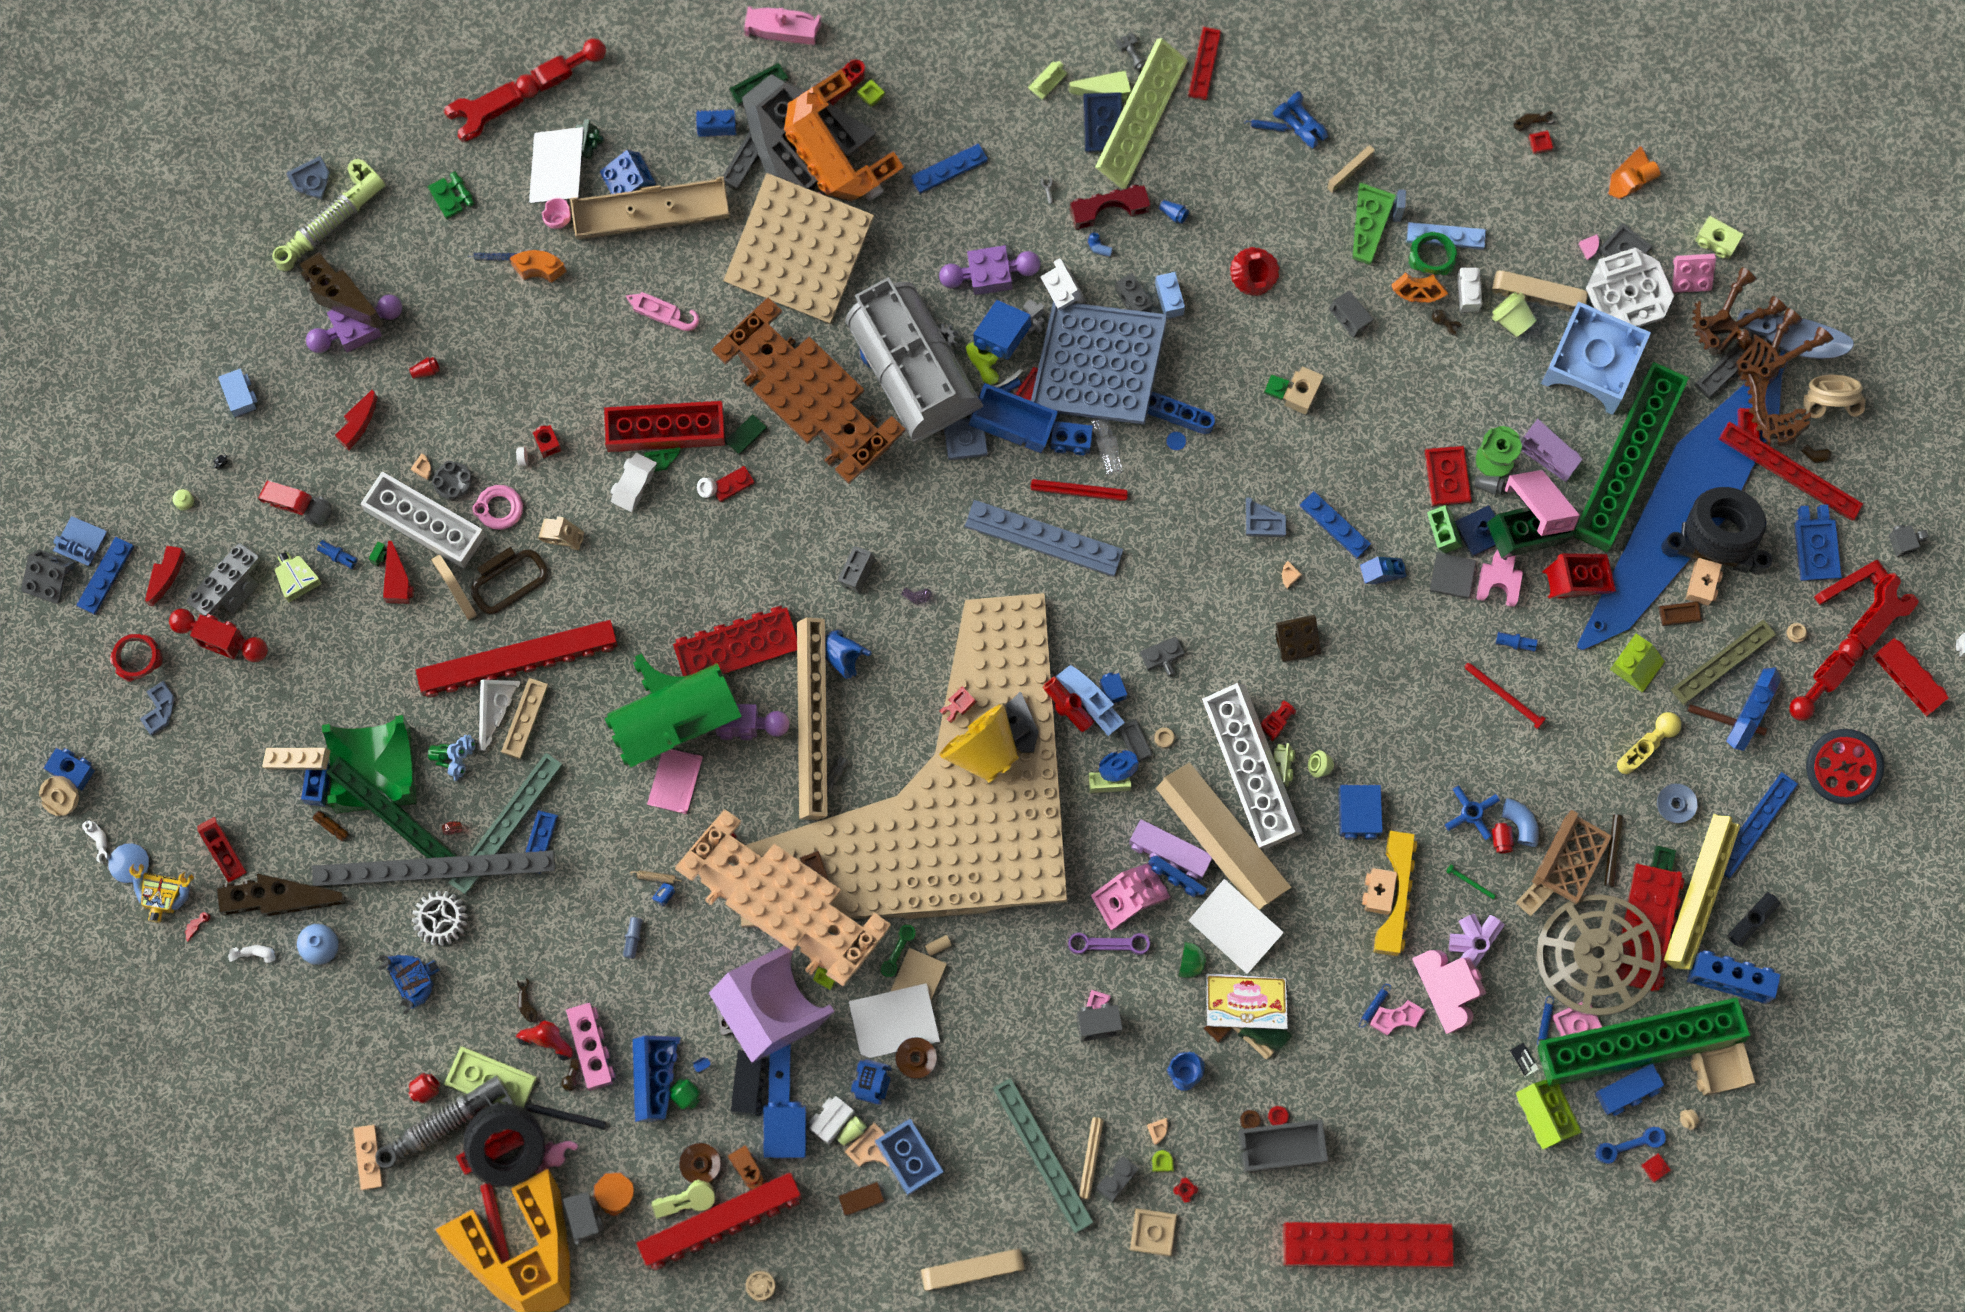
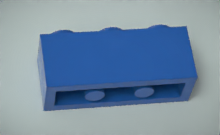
[1595,1064,1664,1116]

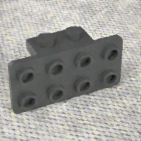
[186,544,260,616]

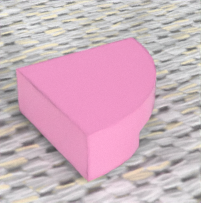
[1579,235,1599,260]
[1086,990,1111,1009]

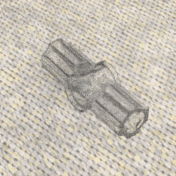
[1092,418,1123,477]

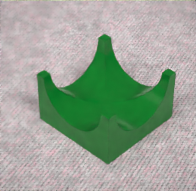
[322,715,417,814]

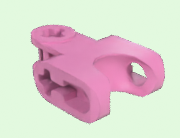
[1476,549,1523,607]

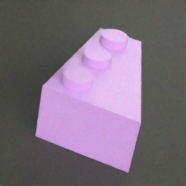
[1521,419,1582,482]

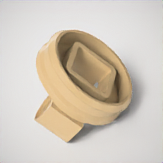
[1803,375,1865,418]

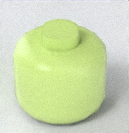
[173,489,194,510]

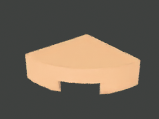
[411,454,431,480]
[1282,561,1302,589]
[1147,1118,1168,1145]

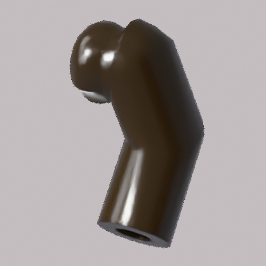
[1801,444,1832,463]

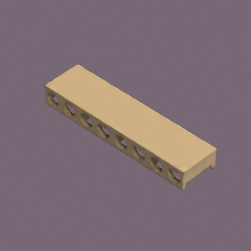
[1156,762,1291,910]

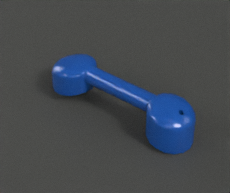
[1595,1127,1666,1164]

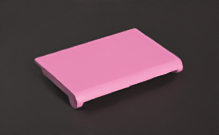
[647,749,703,814]

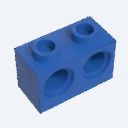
[1051,421,1093,456]

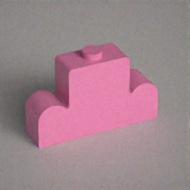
[1413,950,1486,1034]

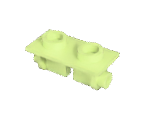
[1028,61,1067,100]
[1274,743,1295,787]

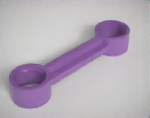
[1068,933,1150,955]

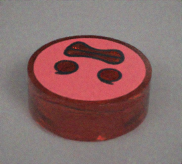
[441,821,463,835]

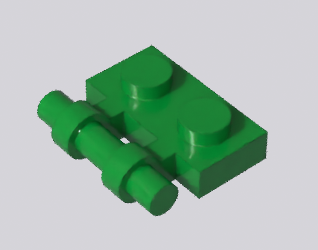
[427,171,474,220]

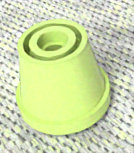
[1491,292,1536,337]

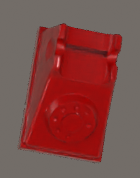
[1542,553,1616,599]

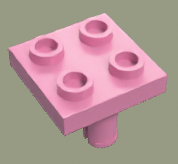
[1672,254,1716,293]

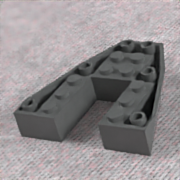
[742,75,877,190]

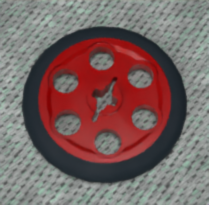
[1806,729,1885,805]

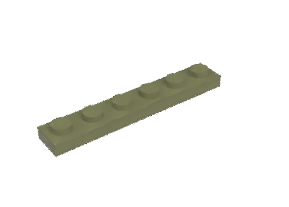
[1671,619,1776,705]

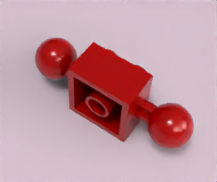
[169,609,268,663]

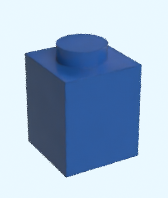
[1099,672,1127,704]

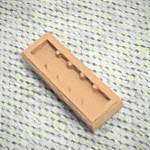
[353,1125,383,1190]

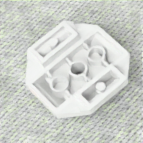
[1586,248,1674,327]

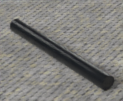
[525,1102,607,1130]

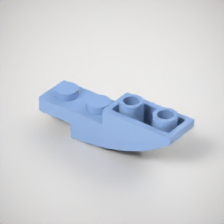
[1056,665,1125,736]

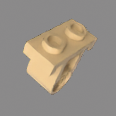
[538,517,584,550]

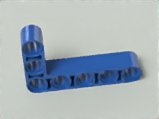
[1147,391,1215,434]

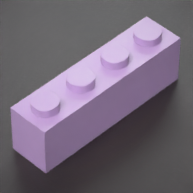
[1129,819,1212,881]

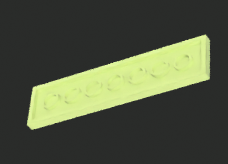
[1095,38,1188,189]

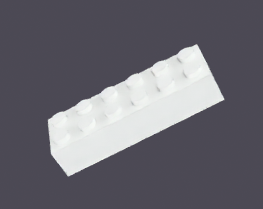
[361,472,485,569]

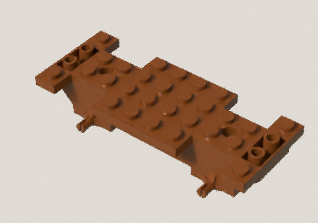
[712,297,906,484]

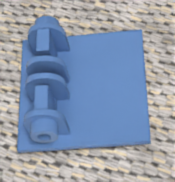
[53,516,107,566]

